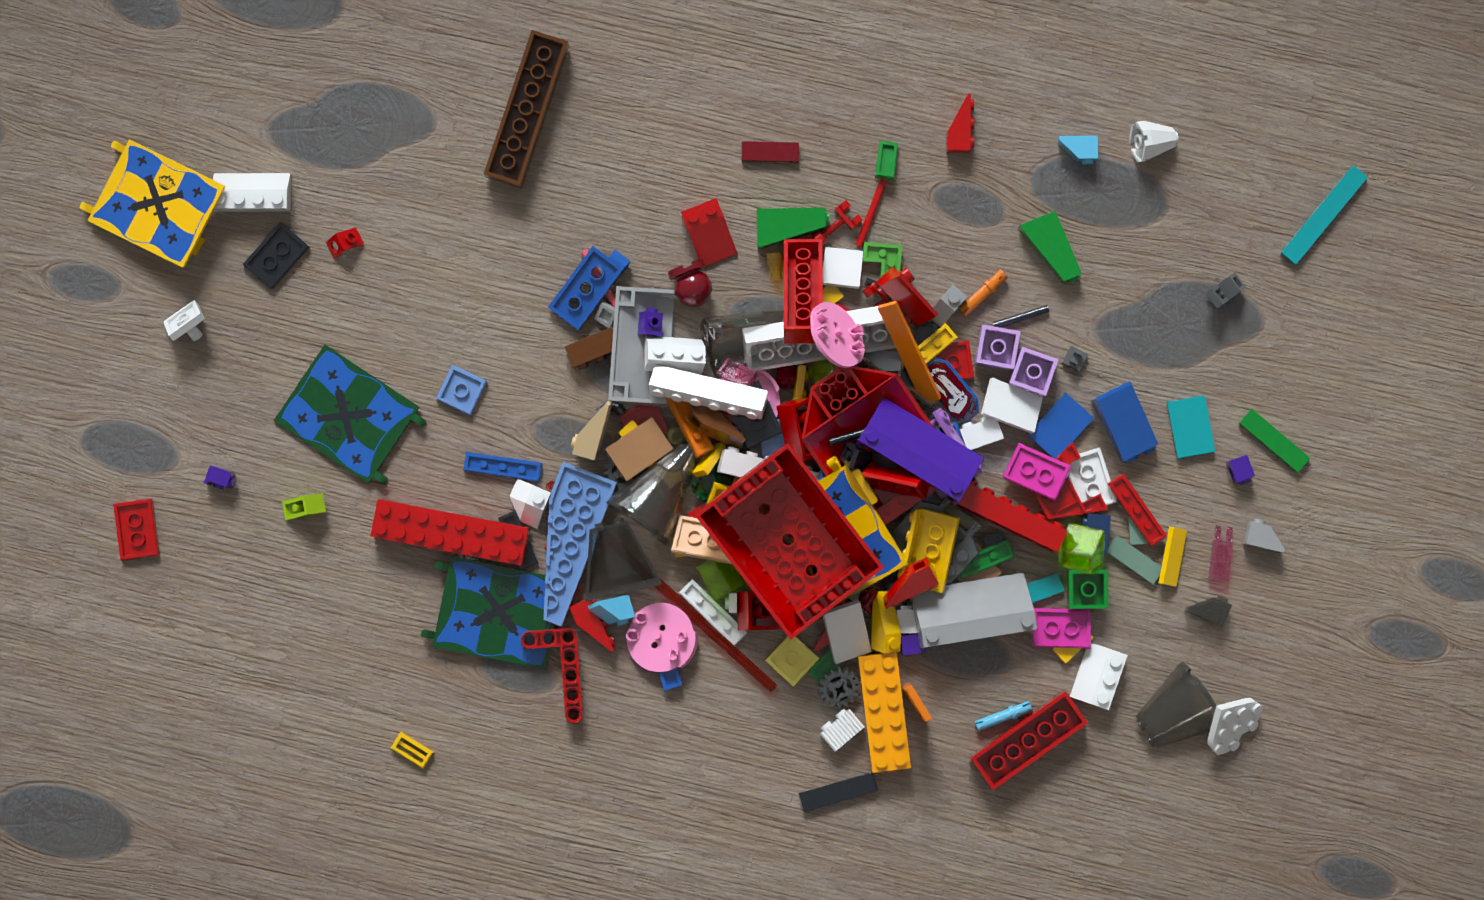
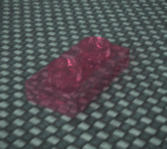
[716,358,758,387]

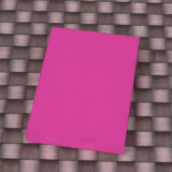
[1003,443,1072,502]
[1032,608,1091,649]

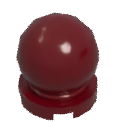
[668,259,712,307]

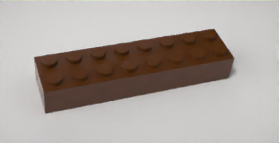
[484,30,569,189]

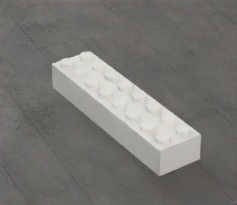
[742,306,896,372]

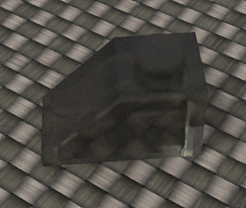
[1184,596,1232,626]

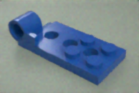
[548,246,631,330]

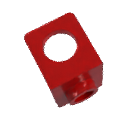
[326,227,364,258]

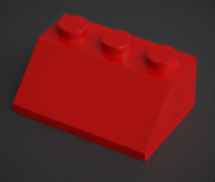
[875,267,939,326]
[776,397,813,461]
[862,460,930,499]

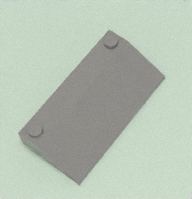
[608,286,675,407]
[912,573,1037,648]

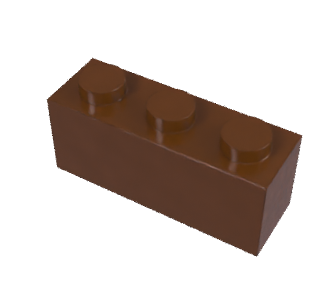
[564,326,614,371]

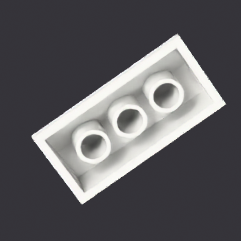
[213,173,291,212]

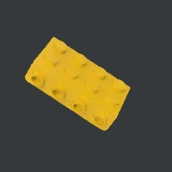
[898,507,960,593]

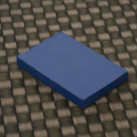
[1027,392,1094,459]

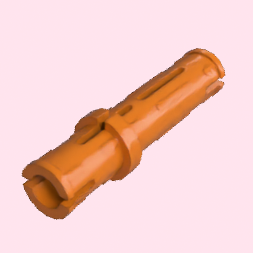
[958,269,1008,317]

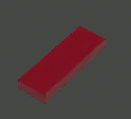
[741,141,799,163]

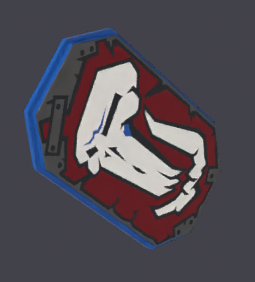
[927,358,979,423]

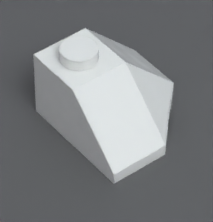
[510,479,551,529]

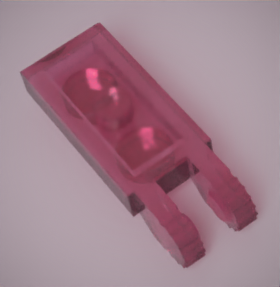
[1208,525,1233,581]

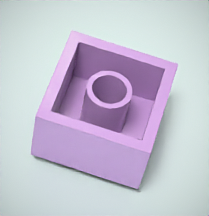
[974,325,1021,371]
[1008,347,1059,398]

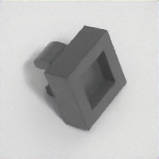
[1062,346,1088,372]

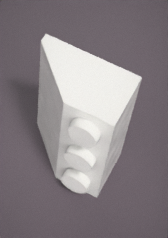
[644,335,706,375]
[1069,643,1128,710]

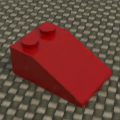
[681,198,738,267]
[737,591,783,631]

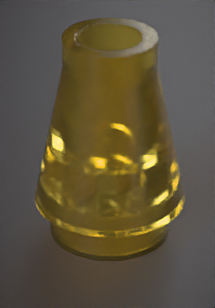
[765,252,784,280]

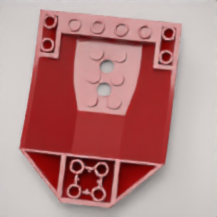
[801,366,937,525]

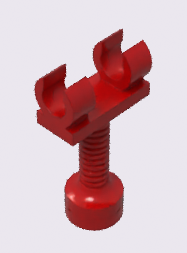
[812,200,863,246]
[863,267,915,307]

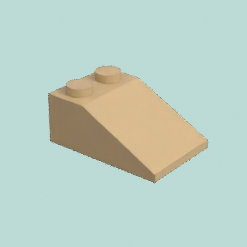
[570,401,613,460]

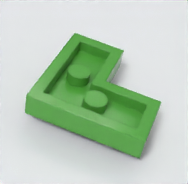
[862,242,902,278]

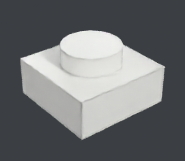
[725,593,737,613]

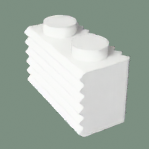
[820,709,864,752]

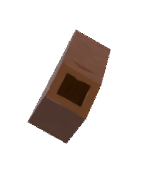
[688,405,746,450]

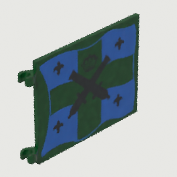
[273,345,426,484]
[421,556,555,670]

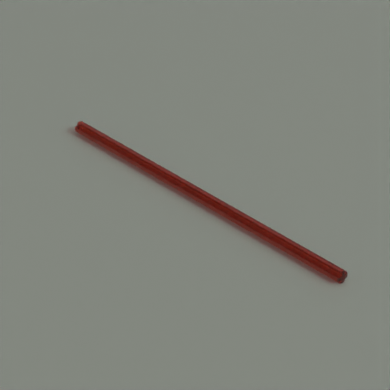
[545,480,777,692]

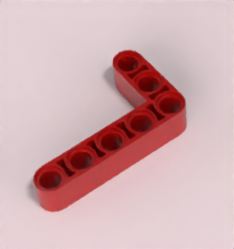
[521,628,582,723]

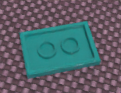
[1166,395,1216,459]

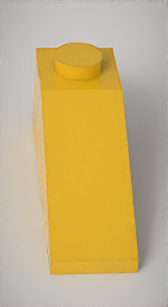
[871,590,901,654]

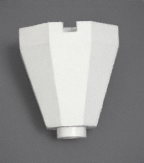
[1129,121,1179,162]

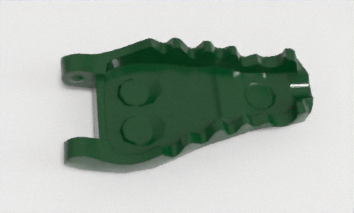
[691,443,748,501]

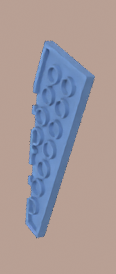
[543,462,617,627]

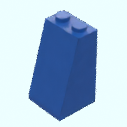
[1091,381,1158,463]

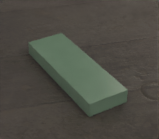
[1107,535,1161,585]

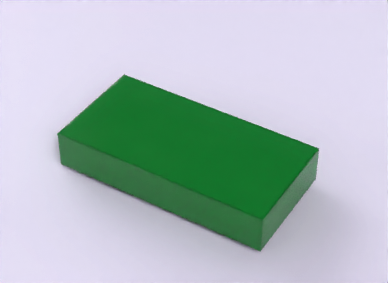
[875,141,898,181]

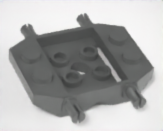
[893,495,981,584]

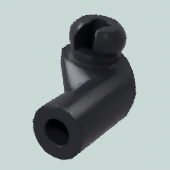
[596,401,625,416]

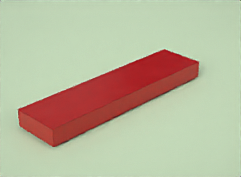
[1107,473,1167,547]

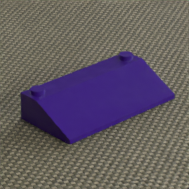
[855,398,983,506]

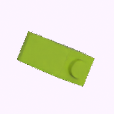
[282,493,326,520]

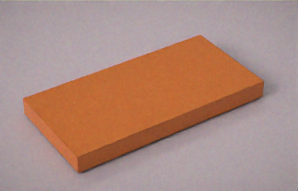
[901,683,932,722]

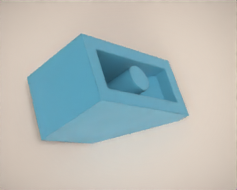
[1057,136,1098,165]
[588,595,635,626]

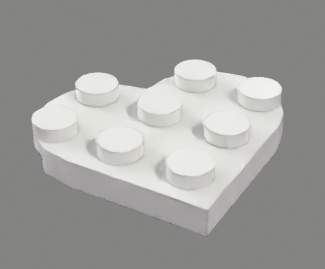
[1207,698,1263,755]

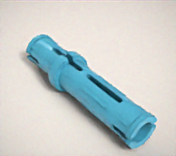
[975,700,1033,732]

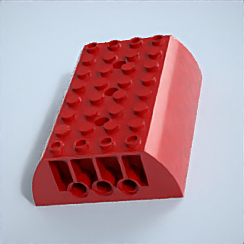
[695,443,884,640]

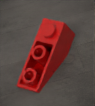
[946,93,974,154]
[883,557,939,609]
[569,597,616,651]

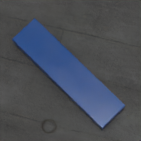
[463,452,542,482]

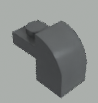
[1206,272,1246,308]

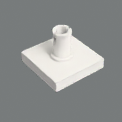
[164,300,205,341]

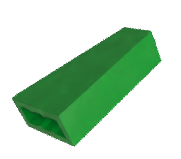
[757,207,830,249]
[1018,211,1082,285]

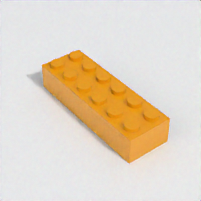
[857,652,911,773]

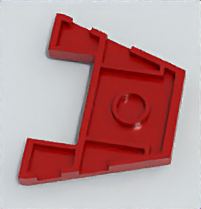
[1033,443,1108,520]

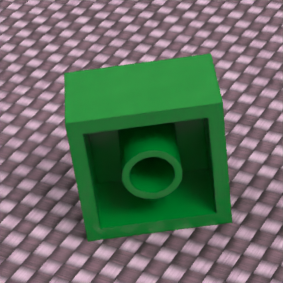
[1066,570,1108,609]

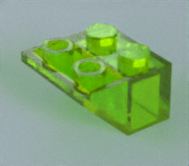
[1058,523,1105,574]

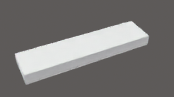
[679,579,747,646]

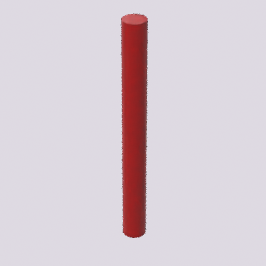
[855,179,888,248]

